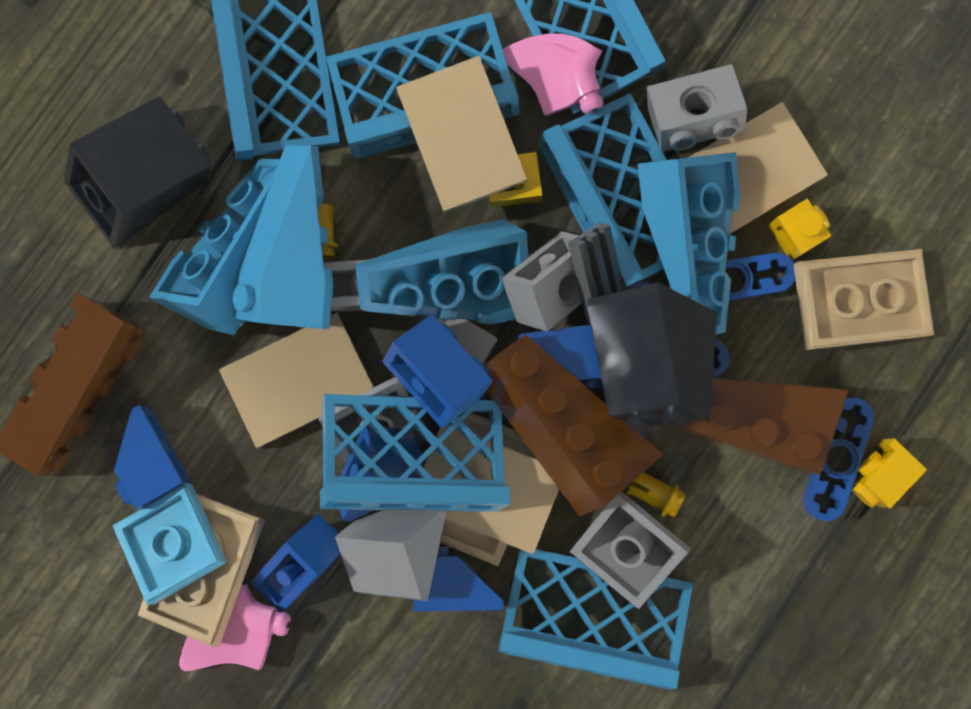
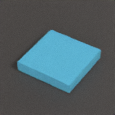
[113,483,227,605]

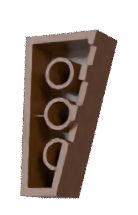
[0,293,145,477]
[484,334,664,516]
[665,378,849,475]

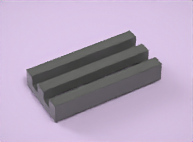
[568,223,625,321]

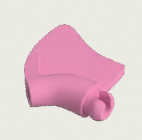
[503,34,604,116]
[179,584,291,671]

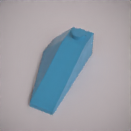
[233,145,333,329]
[638,152,740,334]
[150,158,280,335]
[355,219,528,325]

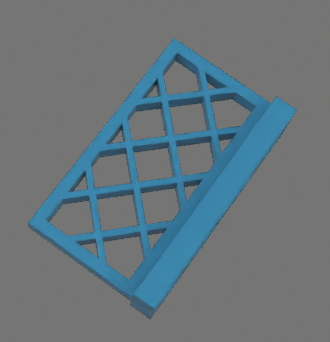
[211,0,340,162]
[515,0,667,115]
[326,12,519,160]
[536,93,667,290]
[320,394,510,512]
[498,549,693,690]

